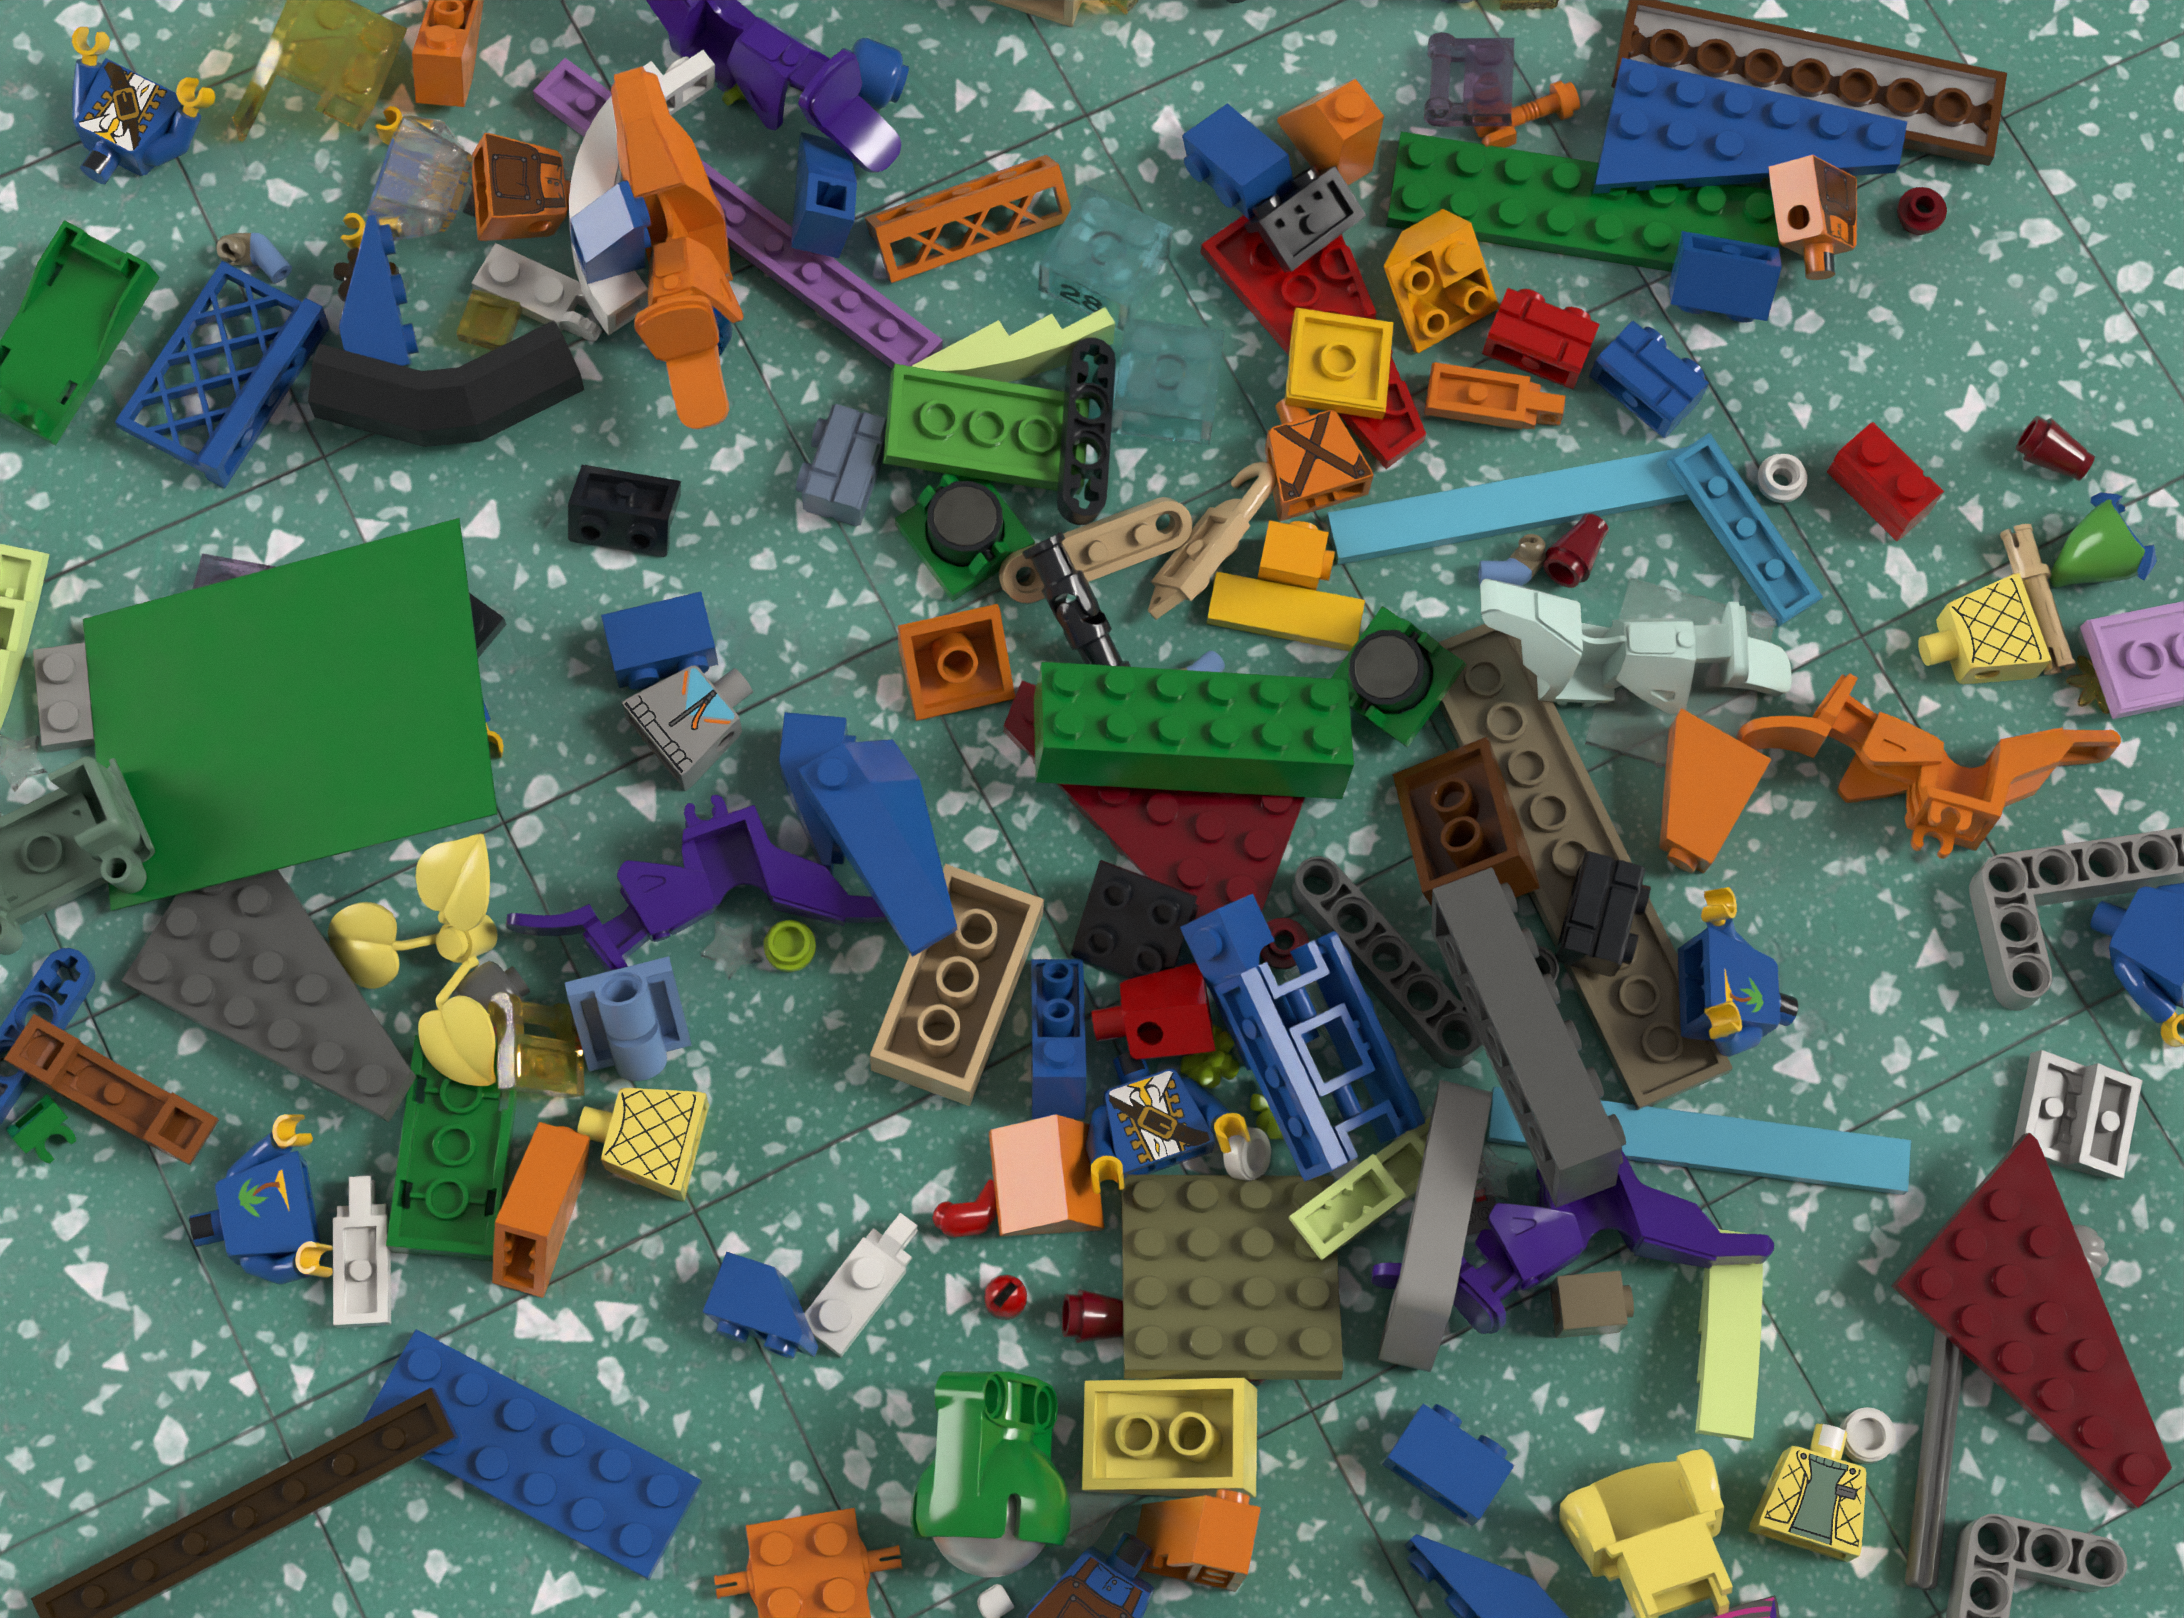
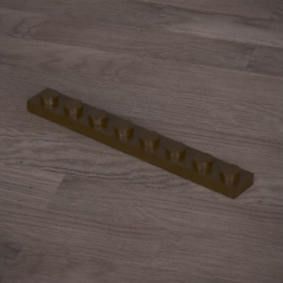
[31,1387,458,1618]

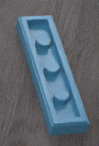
[1666,433,1823,627]

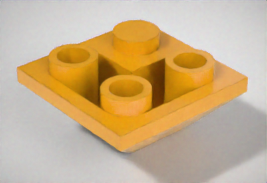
[1383,209,1500,353]

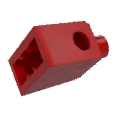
[1091,963,1216,1059]

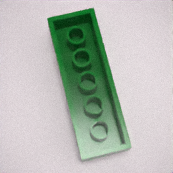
[1034,662,1354,799]

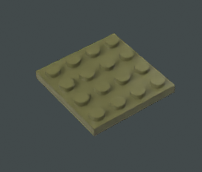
[1121,1174,1343,1380]

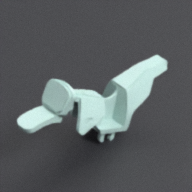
[1480,579,1792,714]

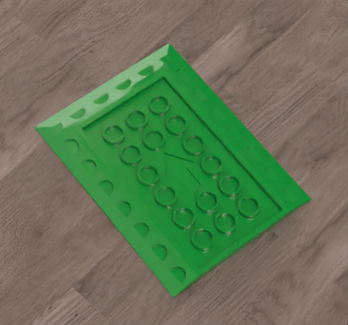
[83,518,498,911]

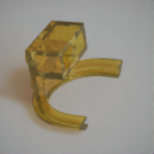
[233,0,408,142]

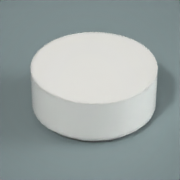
[1224,1127,1271,1181]
[1839,1407,1896,1464]

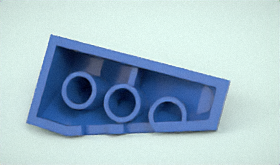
[798,739,958,957]

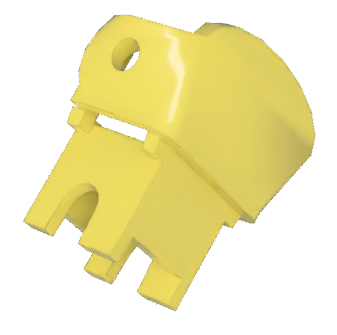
[1559,1449,1733,1618]

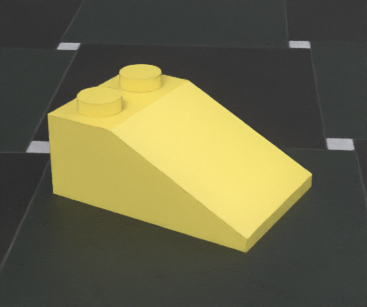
[1082,1378,1257,1498]

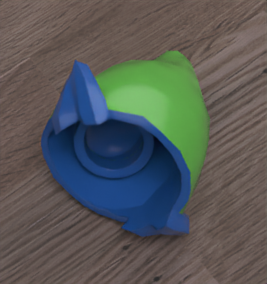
[2049,492,2157,588]

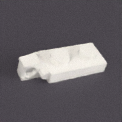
[333,1176,391,1328]
[804,1213,918,1357]

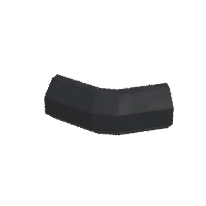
[308,320,584,447]

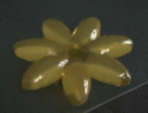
[2066,655,2110,714]

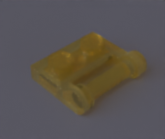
[488,992,585,1098]

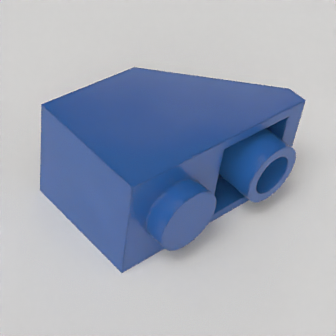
[570,180,651,284]
[703,1252,818,1359]

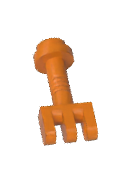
[1467,80,1580,148]

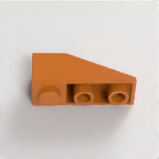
[412,0,484,107]

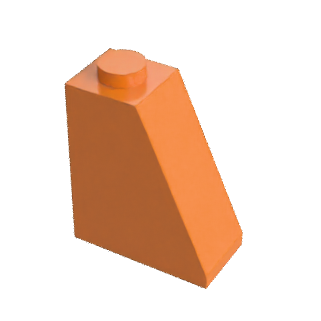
[1277,79,1384,185]
[1659,708,1772,873]
[492,1122,590,1298]

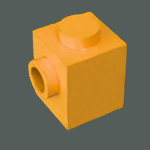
[1257,520,1335,591]

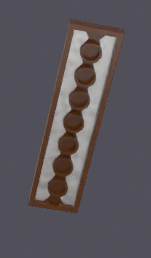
[1611,0,2007,166]

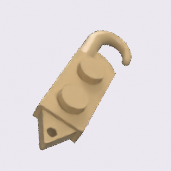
[1148,462,1276,620]

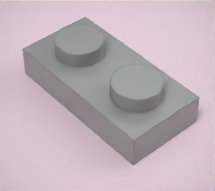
[33,642,95,752]

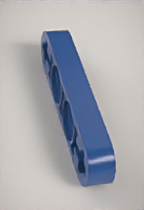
[0,948,95,1125]

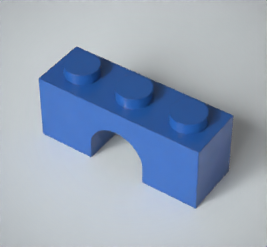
[1180,894,1320,1071]

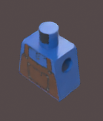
[1026,1532,1155,1618]

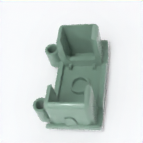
[0,756,155,955]

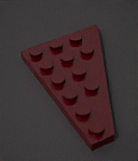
[1003,680,1306,920]
[1891,1133,2172,1508]

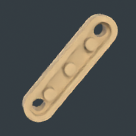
[999,497,1192,603]

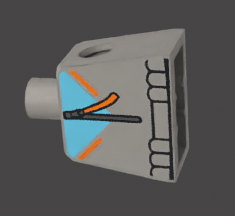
[622,665,753,791]

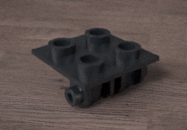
[1070,860,1199,979]

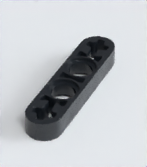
[1057,338,1116,525]

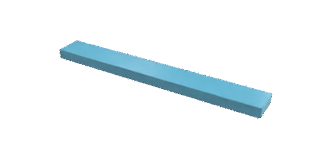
[1326,447,1691,565]
[1486,1087,1911,1195]

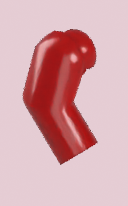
[932,1179,997,1238]

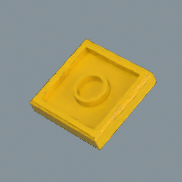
[1284,308,1394,419]

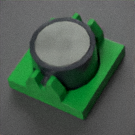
[895,474,1035,602]
[1330,606,1467,748]

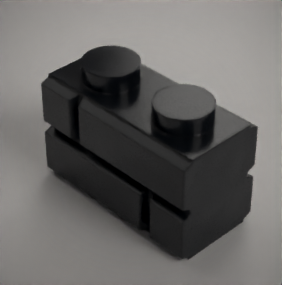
[1555,851,1651,977]

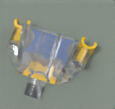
[340,106,476,249]

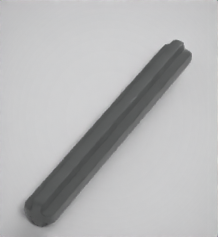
[1905,1328,1964,1590]

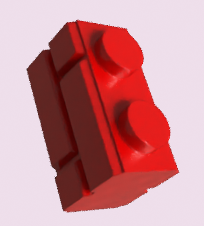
[1482,288,1600,390]
[1827,422,1944,542]

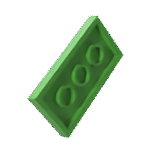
[883,364,1090,495]

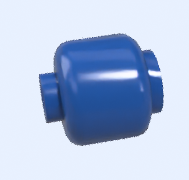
[841,38,909,109]

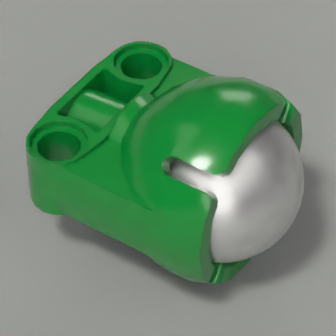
[910,1371,1071,1577]

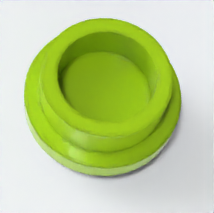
[763,920,816,972]

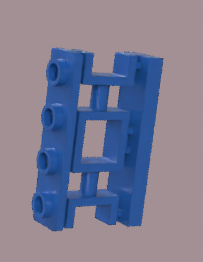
[1213,931,1425,1182]

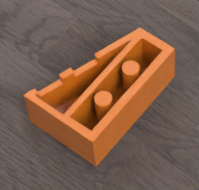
[1136,1489,1261,1592]

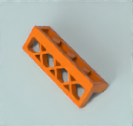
[864,155,1074,283]

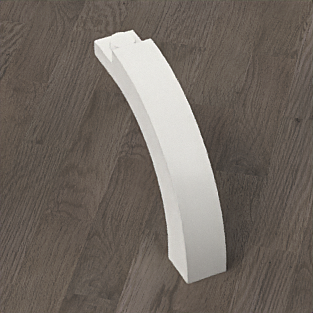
[569,50,715,336]

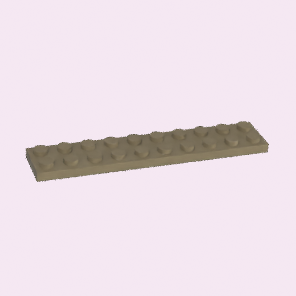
[1425,624,1733,1110]

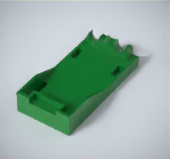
[0,220,160,446]
[386,1035,524,1262]

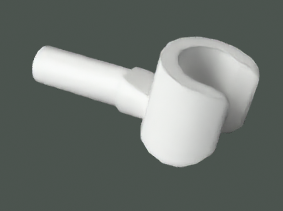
[977,1584,1014,1618]

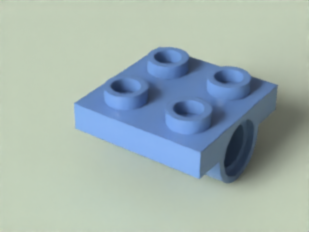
[565,956,692,1081]

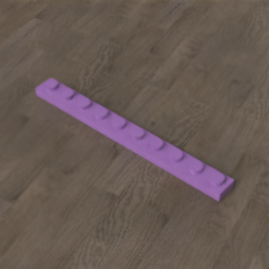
[533,58,943,369]

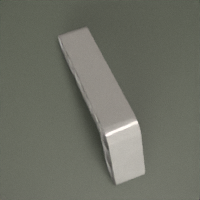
[1969,827,2184,1011]
[1378,1080,1492,1372]
[1946,1514,2127,1618]

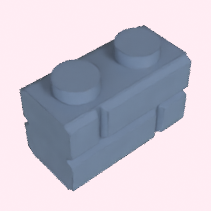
[796,404,887,526]

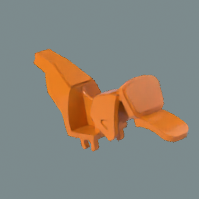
[611,66,744,430]
[1736,673,2121,859]

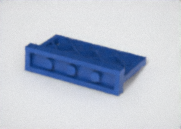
[115,261,330,489]

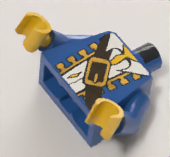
[72,27,215,184]
[1085,1051,1251,1194]

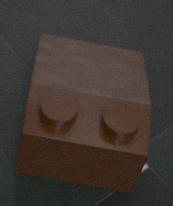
[1392,737,1540,907]

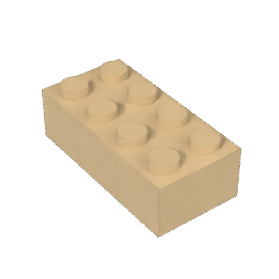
[870,864,1044,1106]

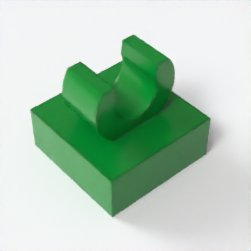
[6,1093,76,1164]

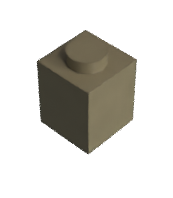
[1549,1271,1634,1338]

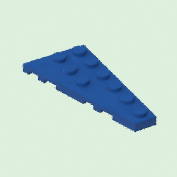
[1592,57,1908,194]

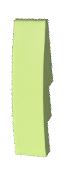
[912,307,1115,382]
[0,544,50,730]
[1288,1116,1431,1261]
[1695,1229,1763,1441]

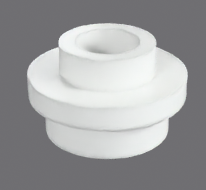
[1756,454,1807,503]

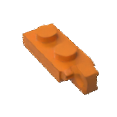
[1424,362,1566,430]

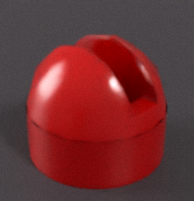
[984,1275,1027,1320]

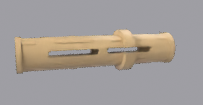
[2000,524,2076,675]

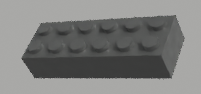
[1431,867,1626,1208]

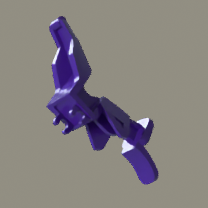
[646,0,901,173]
[506,795,889,972]
[1371,1150,1774,1334]

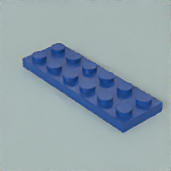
[362,1329,702,1580]

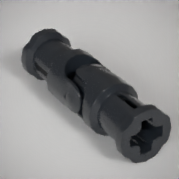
[1022,532,1131,667]

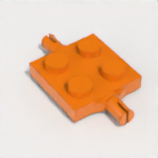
[714,1508,903,1618]

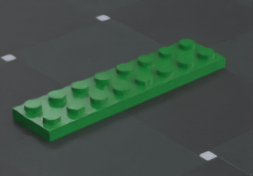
[1386,131,1779,272]

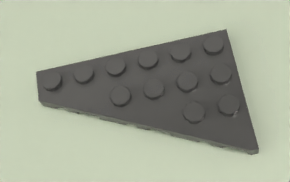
[121,870,416,1123]

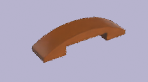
[4,1014,219,1166]

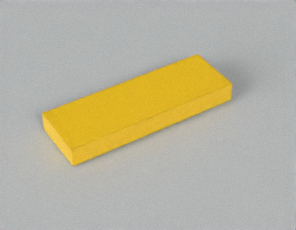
[1206,571,1365,651]

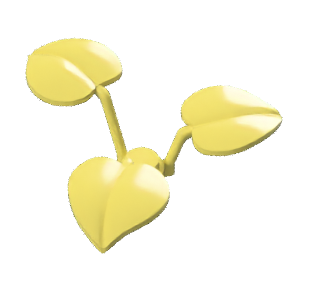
[328,834,498,1086]

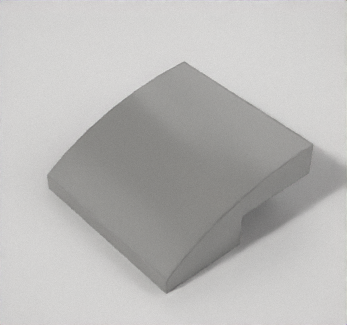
[2012,1050,2142,1180]

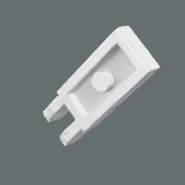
[472,243,602,342]

